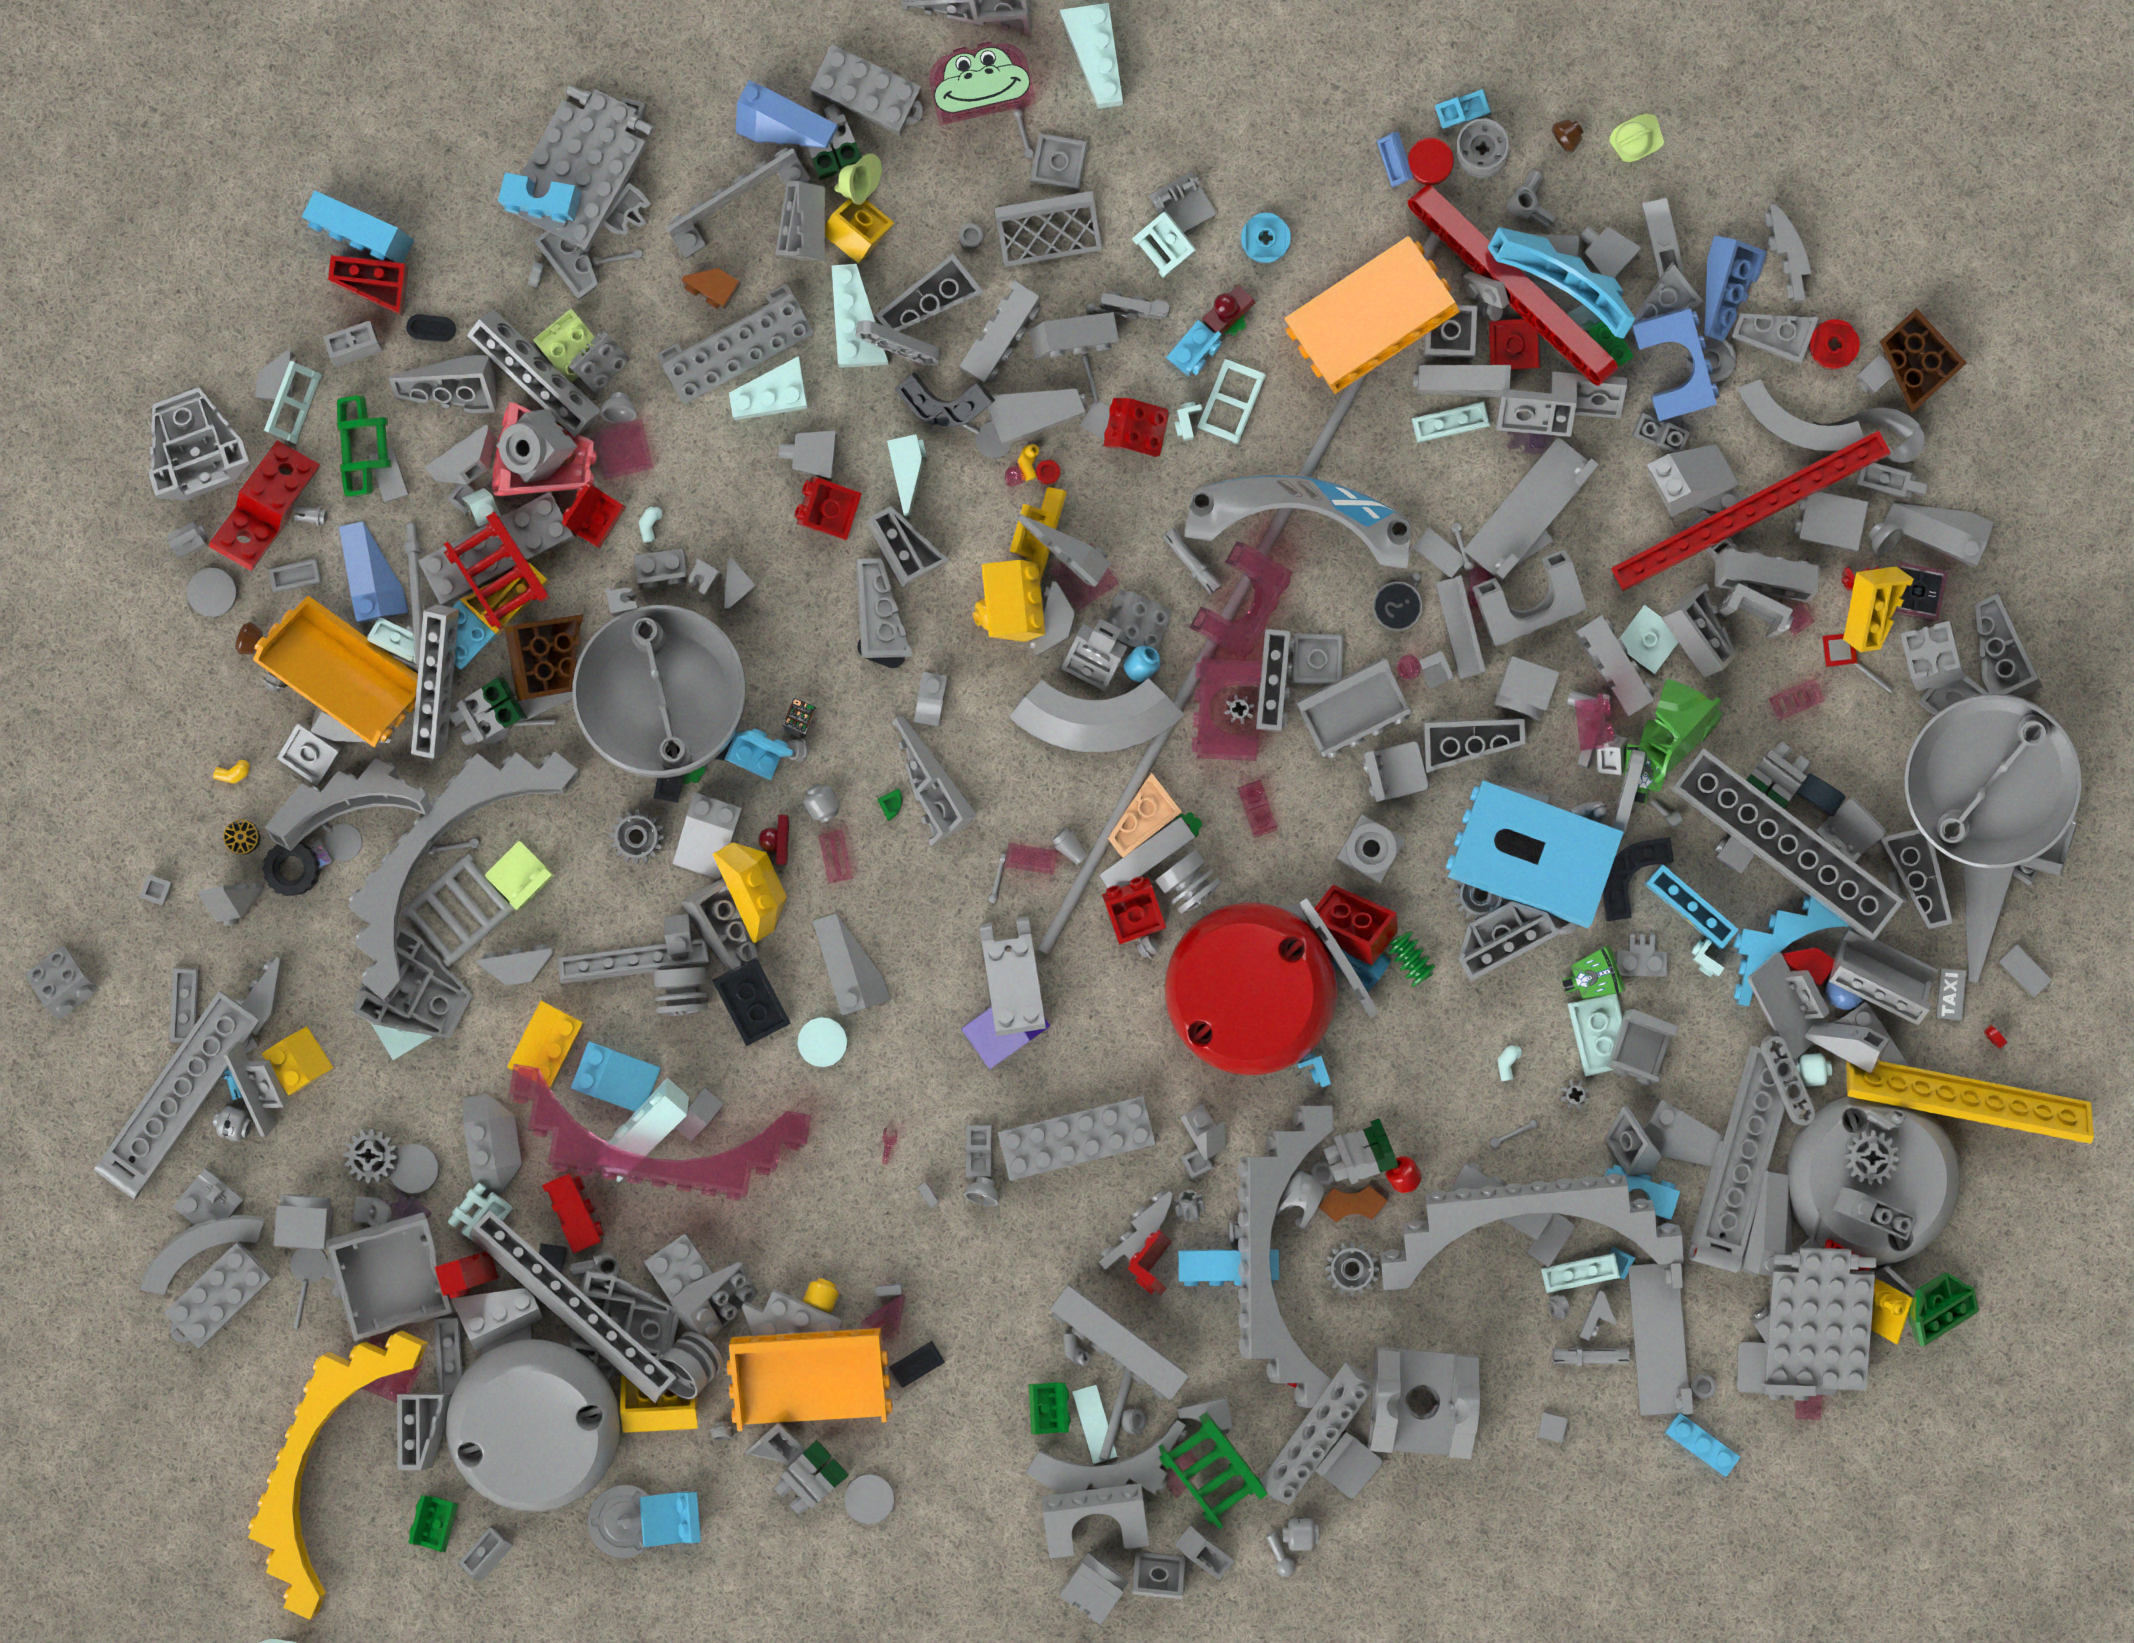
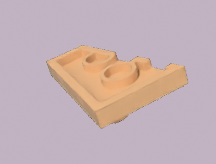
[1107,773,1182,858]

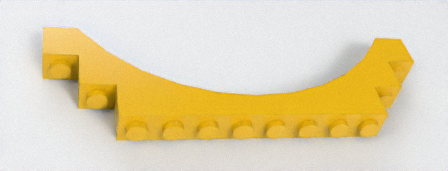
[248,1330,428,1620]

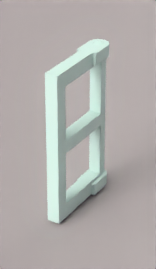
[1197,359,1267,444]
[264,361,322,444]

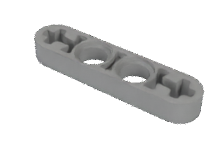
[855,320,940,366]
[1612,750,1645,835]
[1761,1035,1815,1126]

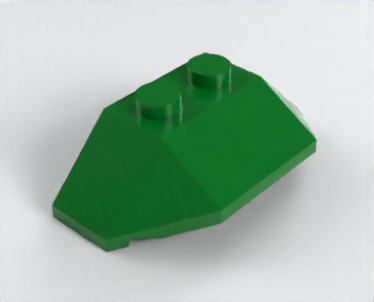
[1909,1272,1979,1346]

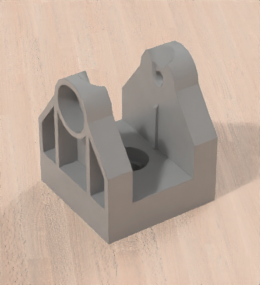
[1367,1347,1480,1459]

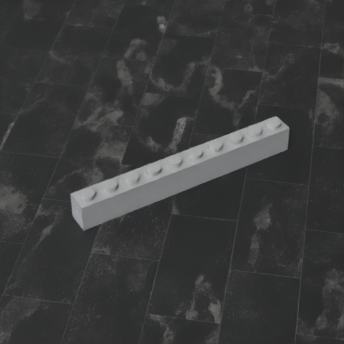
[469,1210,676,1403]

